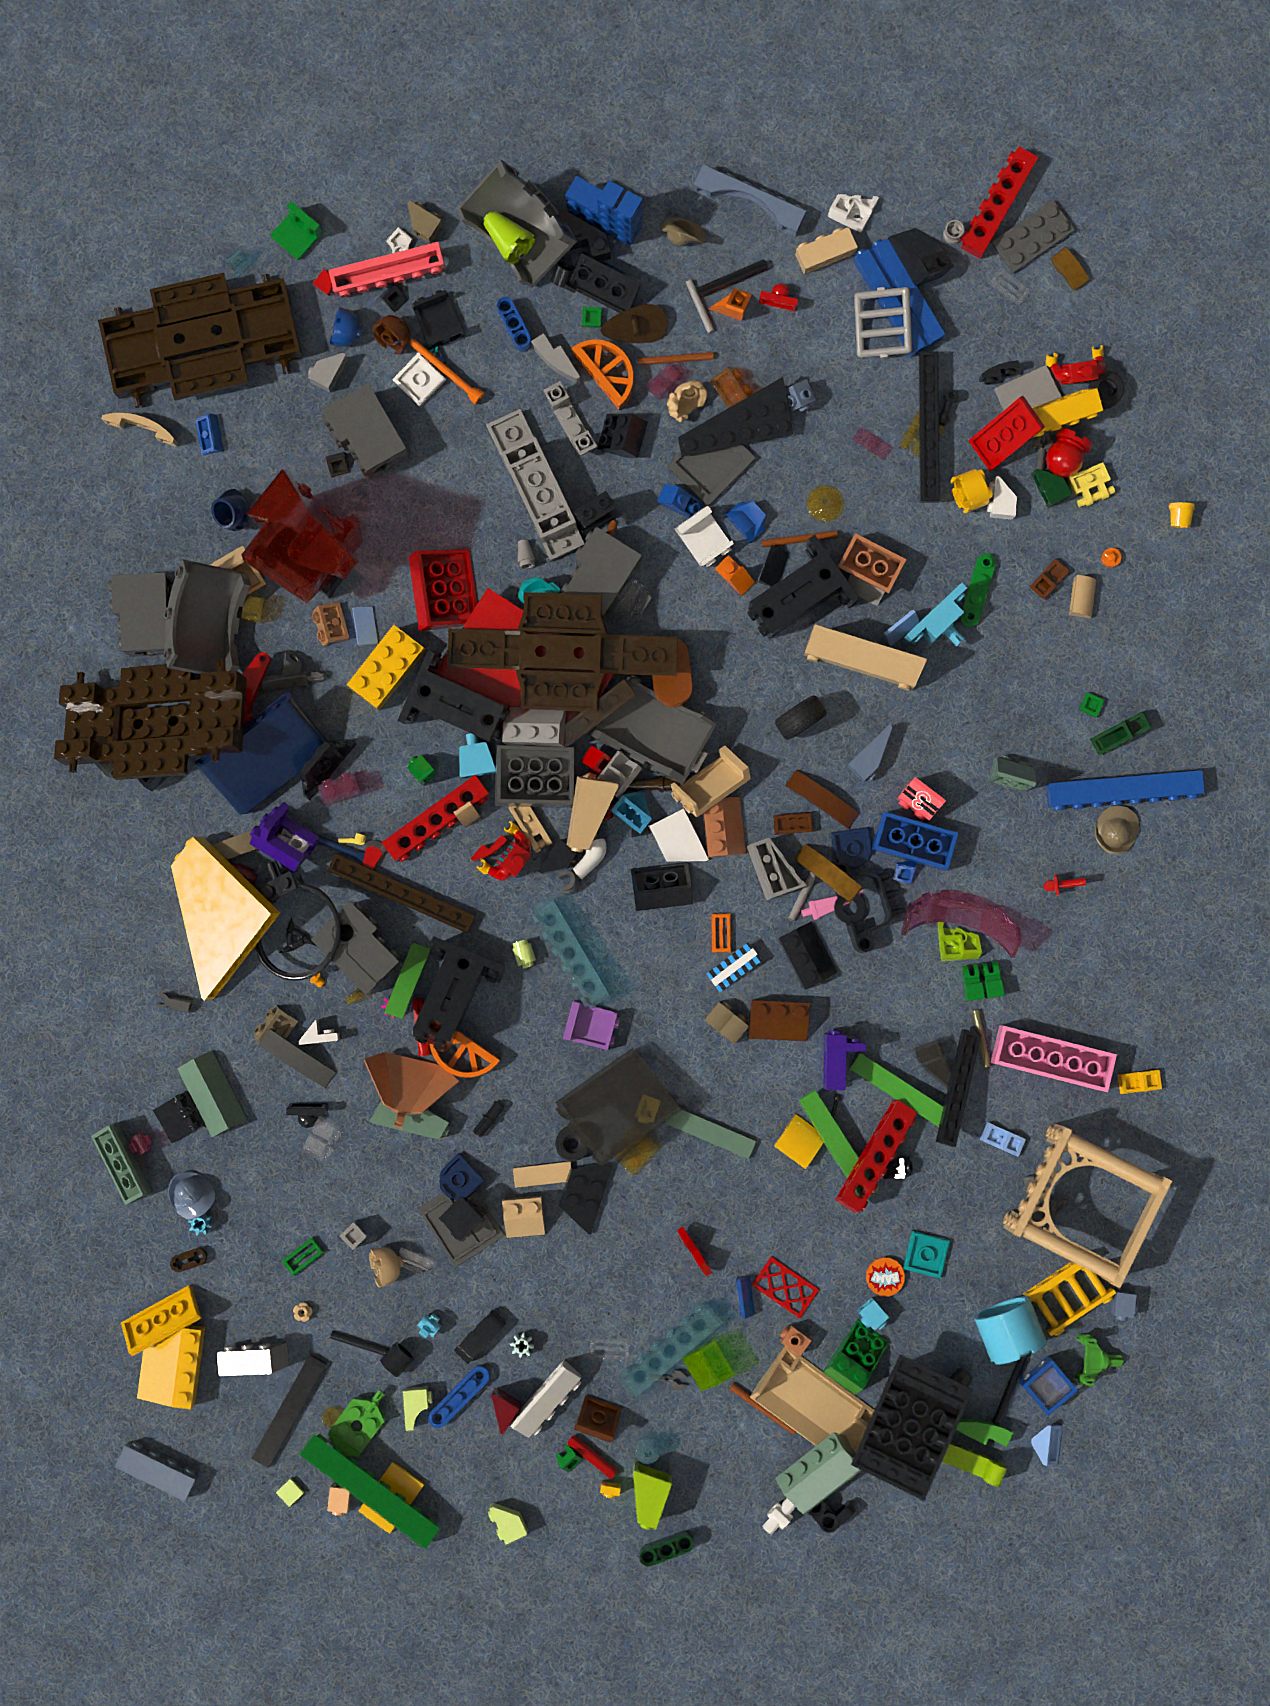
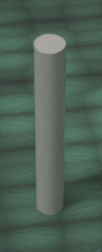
[685,279,715,334]
[788,872,816,921]

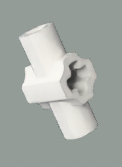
[762,1498,796,1535]

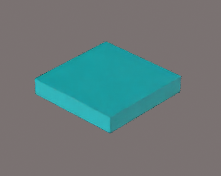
[903,1231,950,1279]

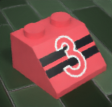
[897,777,946,822]

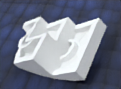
[649,809,709,862]

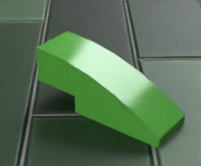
[956,1419,1013,1447]

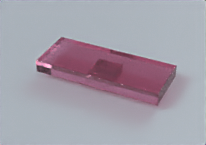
[852,427,892,460]

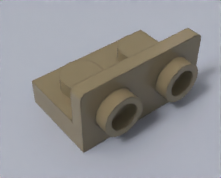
[254,1005,298,1043]

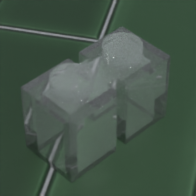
[301,1116,343,1162]

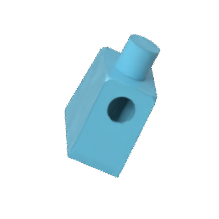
[459,733,496,779]

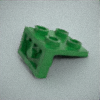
[270,201,323,260]

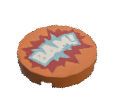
[866,1257,905,1296]

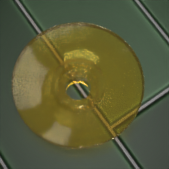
[806,485,844,522]

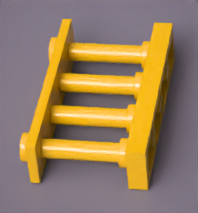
[1023,1261,1116,1336]

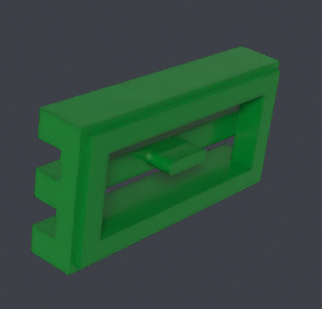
[282,1237,324,1276]

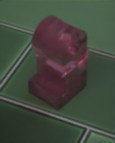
[647,363,683,400]

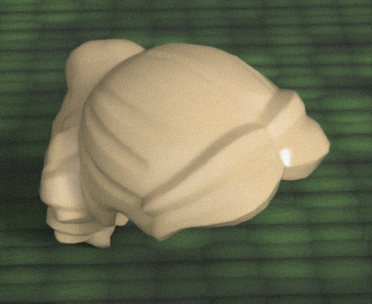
[667,380,708,422]

